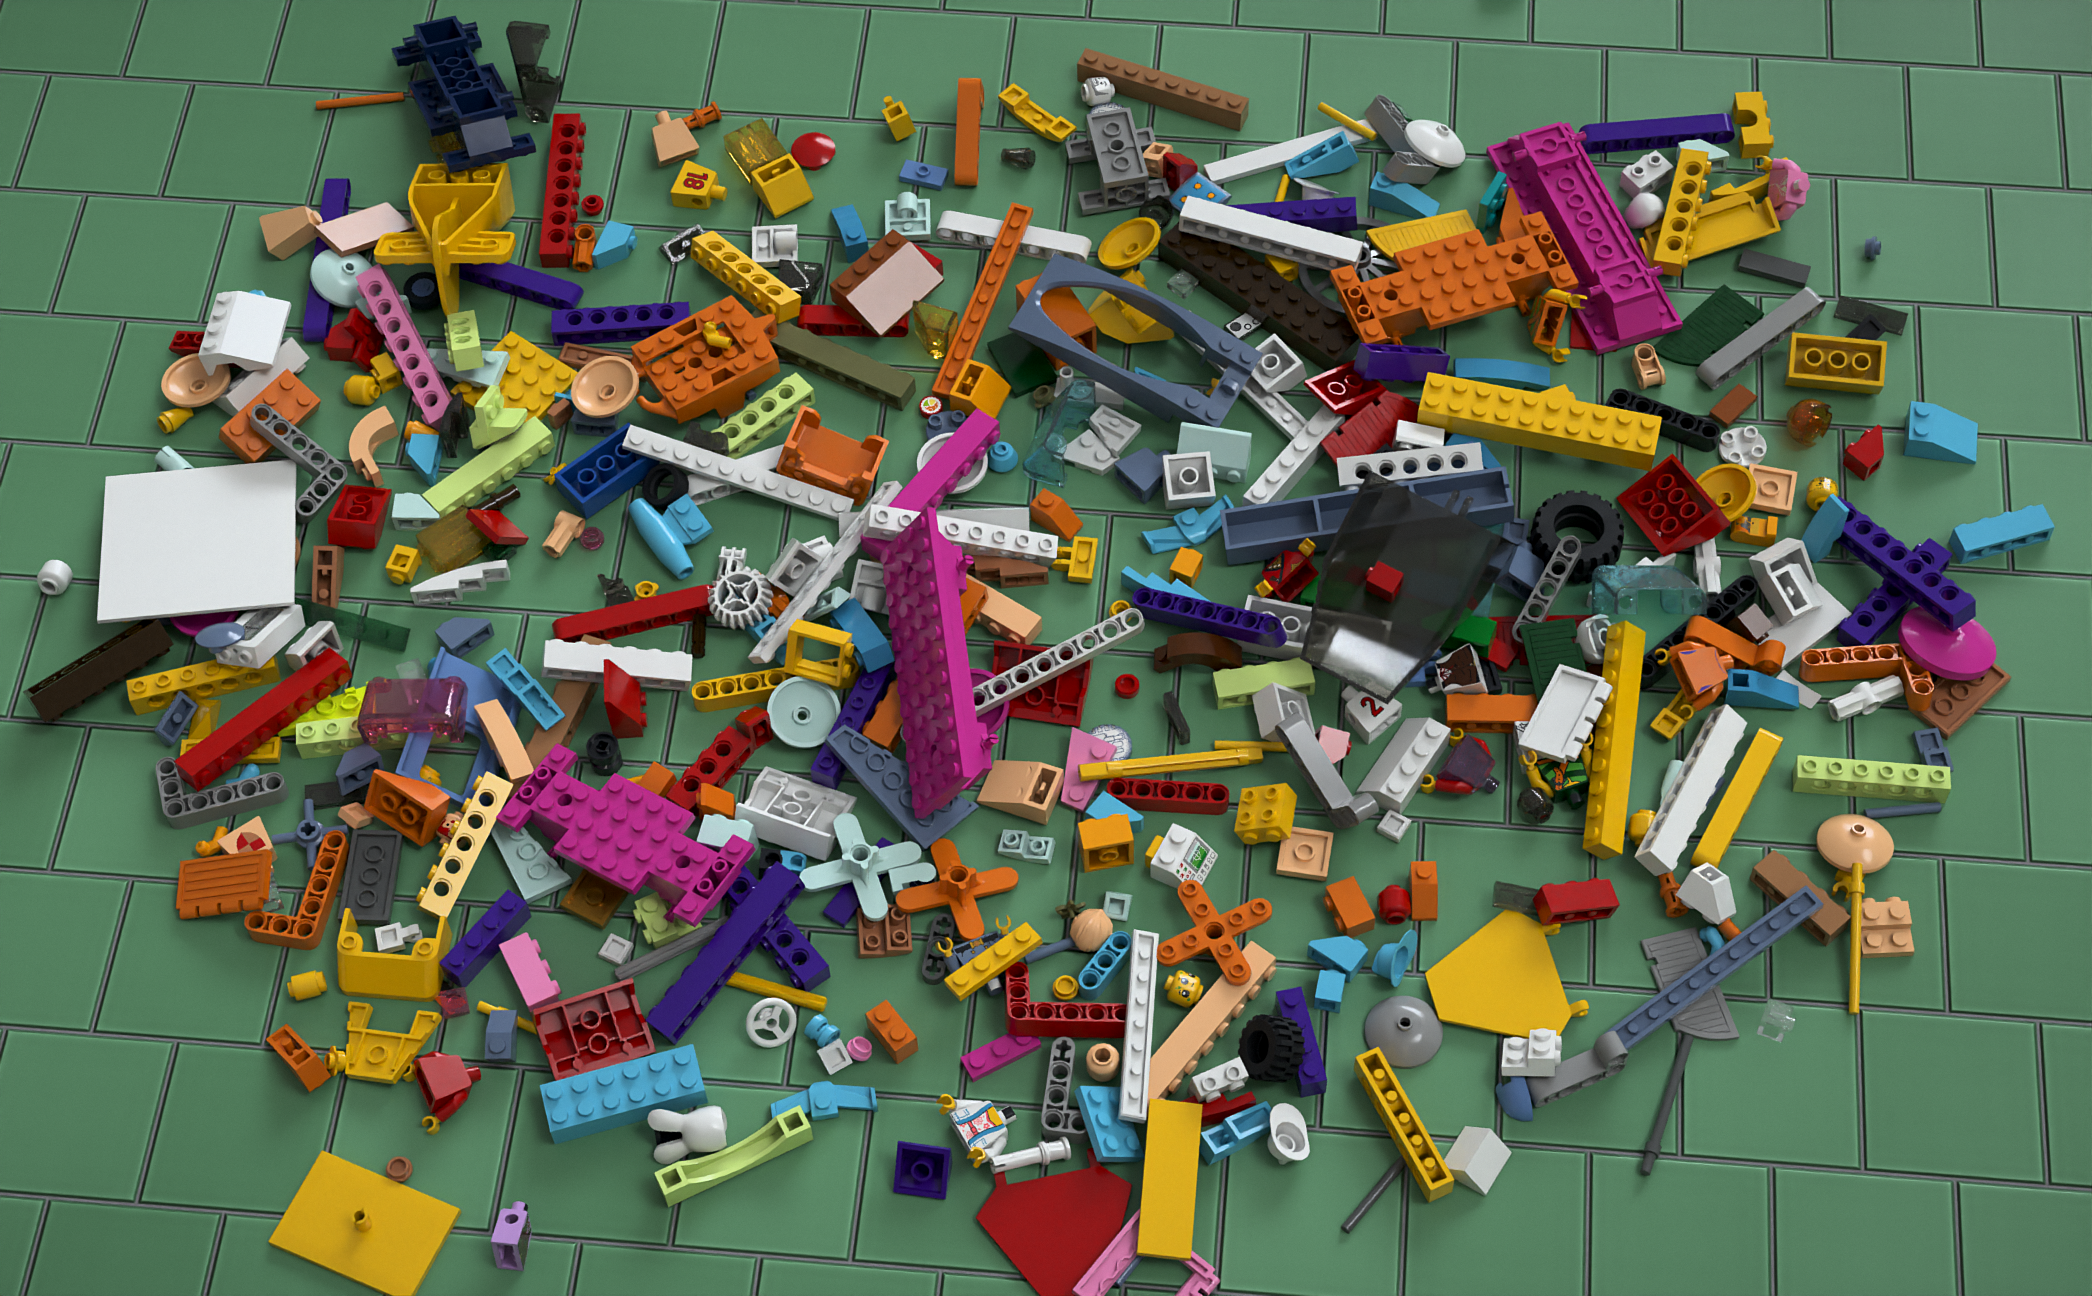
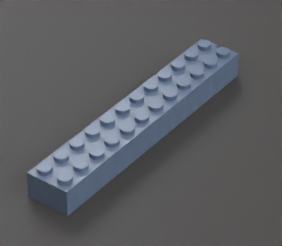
[1220,466,1514,565]

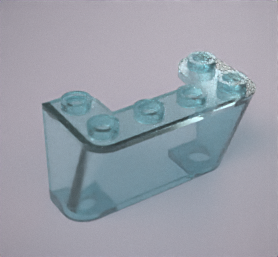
[1592,565,1707,614]

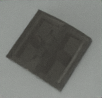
[439,393,470,458]

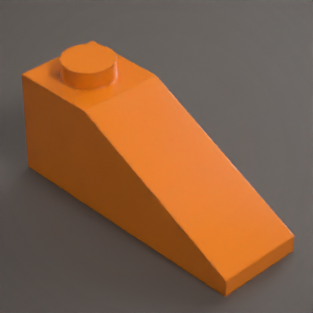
[1496,187,1526,244]
[266,1024,331,1092]

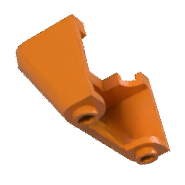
[776,405,889,506]

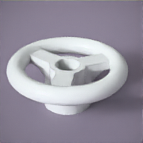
[746,998,797,1048]

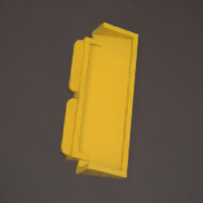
[1637,192,1781,268]

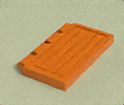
[176,849,273,920]

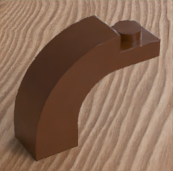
[1154,632,1242,674]

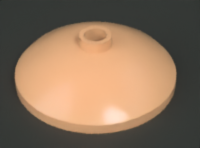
[161,353,231,407]
[571,356,639,418]
[1816,814,1894,874]

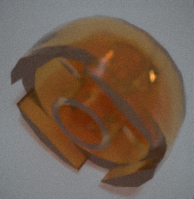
[1787,398,1832,447]

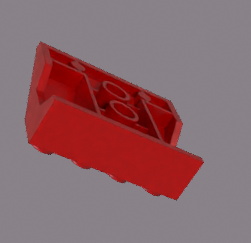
[992,640,1094,727]
[530,978,656,1081]

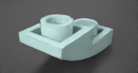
[998,829,1056,865]

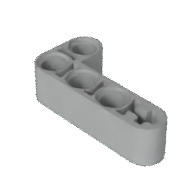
[1525,1031,1629,1108]
[1041,1037,1090,1144]

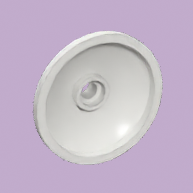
[1404,120,1466,167]
[917,432,988,494]

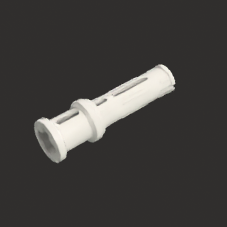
[989,1136,1071,1174]

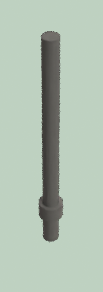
[1640,1034,1694,1176]

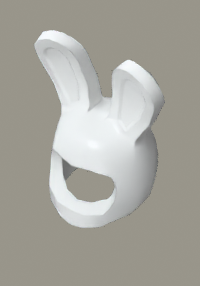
[648,1105,727,1164]

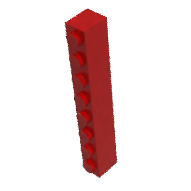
[174,647,353,792]

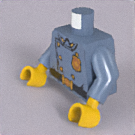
[935,915,1011,996]

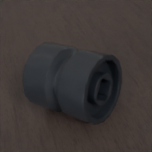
[586,731,623,776]

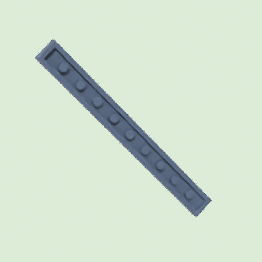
[1604,885,1823,1051]

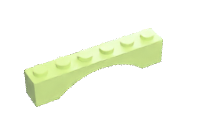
[654,1105,813,1207]

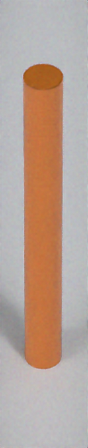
[316,92,405,110]

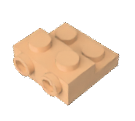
[1861,897,1915,958]

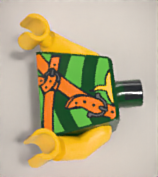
[1519,733,1593,809]

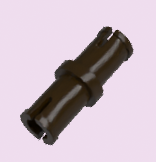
[473,484,521,511]

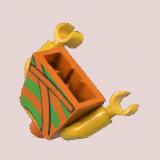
[1528,289,1587,362]

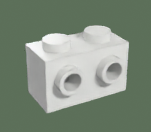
[1619,150,1674,199]

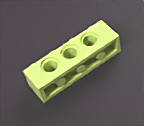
[444,310,484,372]

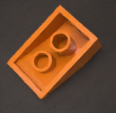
[364,769,451,847]

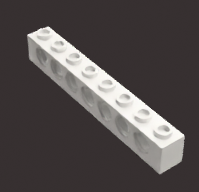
[863,504,1058,568]

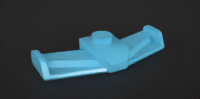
[1141,494,1234,554]
[771,1081,878,1121]

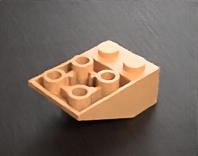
[976,760,1064,825]

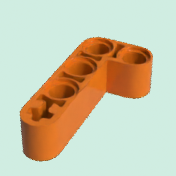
[1683,615,1786,676]

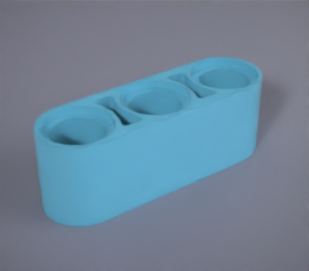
[1078,931,1131,1001]

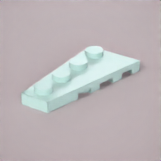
[417,348,510,388]
[490,819,573,904]

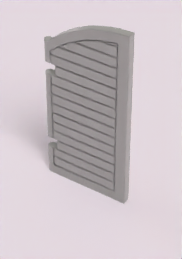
[1640,927,1740,1041]

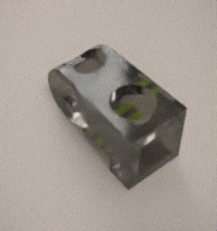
[683,421,730,457]

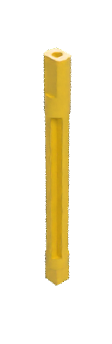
[1078,747,1264,782]

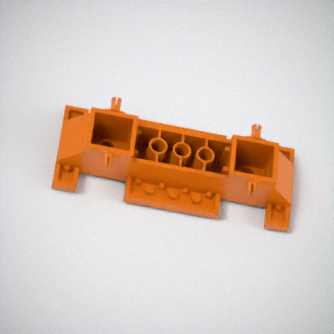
[1329,211,1579,345]

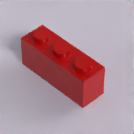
[1533,878,1620,926]

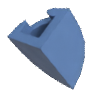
[1495,1076,1533,1121]

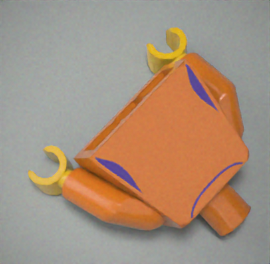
[1655,641,1734,720]

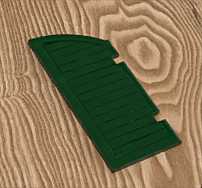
[1653,284,1764,367]
[1519,618,1587,705]

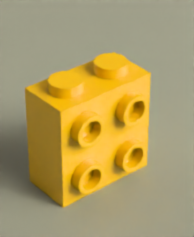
[1234,783,1297,845]

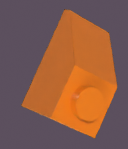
[1030,488,1083,542]
[1409,861,1438,921]

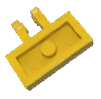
[1051,536,1098,584]

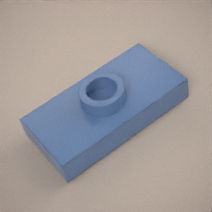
[899,159,949,191]

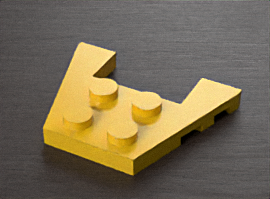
[345,1001,442,1084]

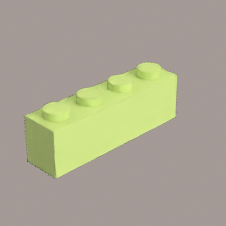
[1212,657,1315,710]

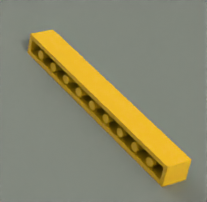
[1582,620,1646,860]

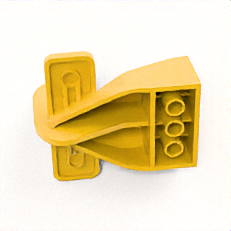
[374,163,516,318]

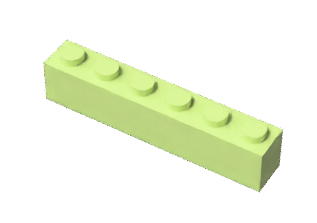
[422,416,555,525]

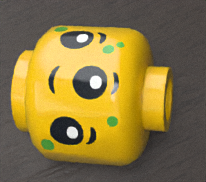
[1163,970,1204,1008]

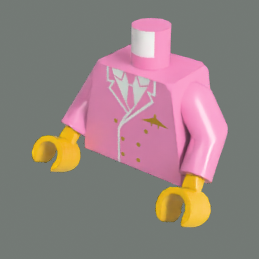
[1755,155,1810,221]

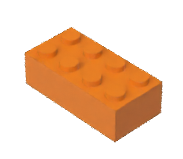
[219,369,321,464]

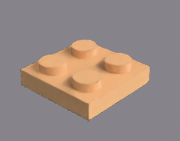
[1748,463,1798,516]
[1276,827,1334,881]

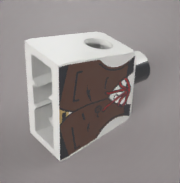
[1426,643,1488,695]

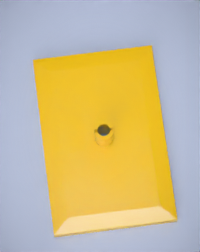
[268,1150,462,1296]

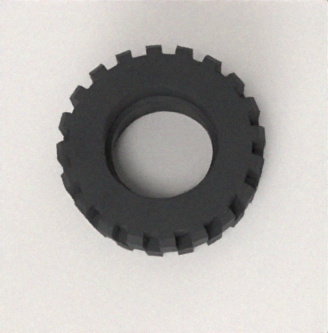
[1529,490,1625,584]

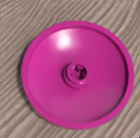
[1898,606,1997,680]

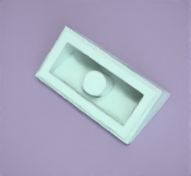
[804,587,851,622]

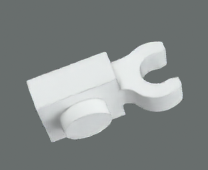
[375,922,423,953]

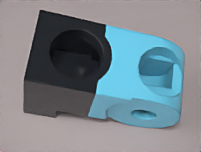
[758,848,807,880]

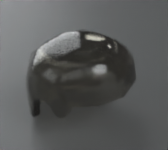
[1139,195,1174,231]

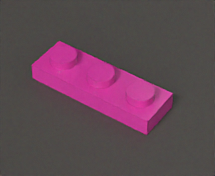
[960,1033,1042,1082]

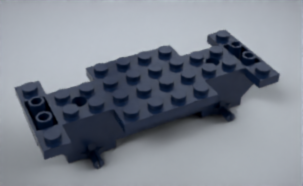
[391,15,536,173]

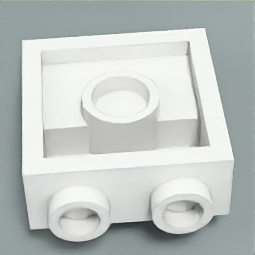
[1501,1028,1562,1077]
[1187,1057,1249,1103]

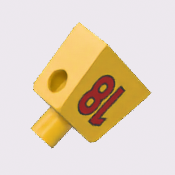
[670,160,728,210]

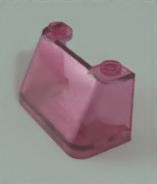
[357,676,468,744]

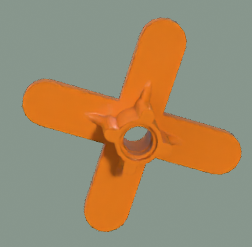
[896,838,1019,942]
[1156,880,1272,986]

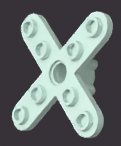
[799,813,922,922]

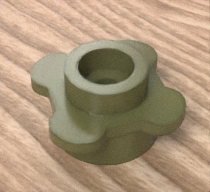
[1033,385,1056,409]

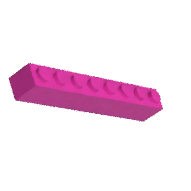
[860,408,1001,561]

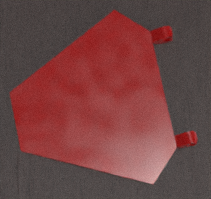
[976,1148,1132,1296]

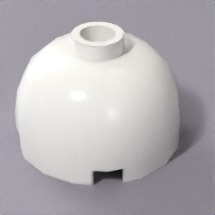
[1574,614,1616,665]

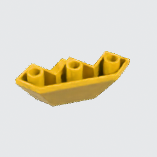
[1088,267,1174,344]

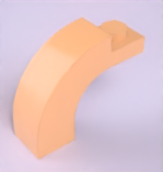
[349,406,399,488]

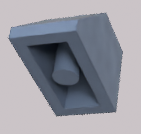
[435,617,495,659]
[335,742,385,796]
[485,1010,518,1063]

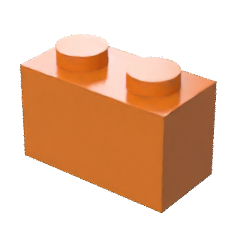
[1323,876,1375,938]
[865,999,918,1064]

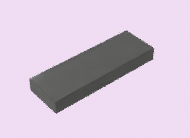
[1737,248,1811,288]

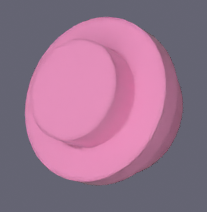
[846,1036,872,1061]

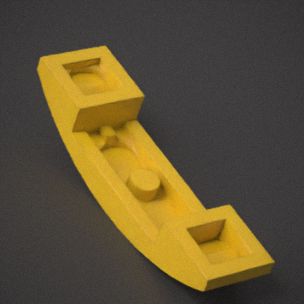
[998,83,1077,142]
[1708,157,1788,203]
[1650,689,1698,741]

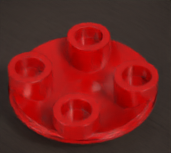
[791,132,836,171]

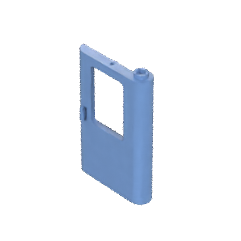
[395,646,522,808]

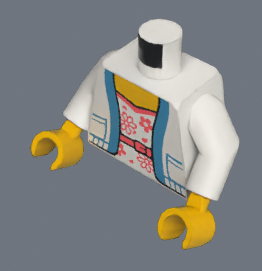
[936,1094,1017,1168]

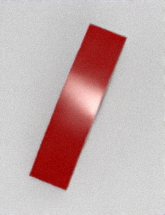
[1147,1091,1256,1127]

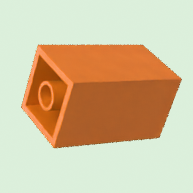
[1016,272,1097,371]

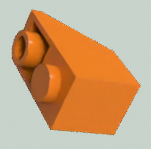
[696,783,736,820]

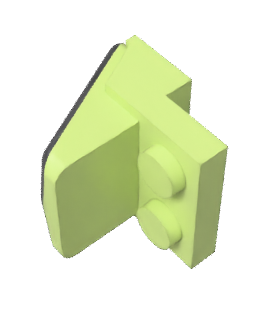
[469,385,528,451]

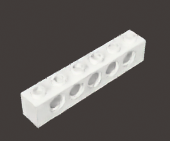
[1337,442,1483,491]

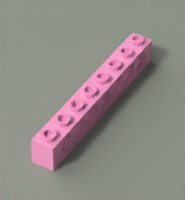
[356,263,462,431]

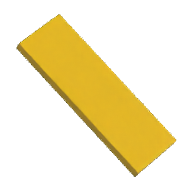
[1136,1098,1203,1261]

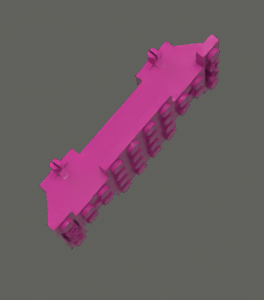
[496,743,756,927]

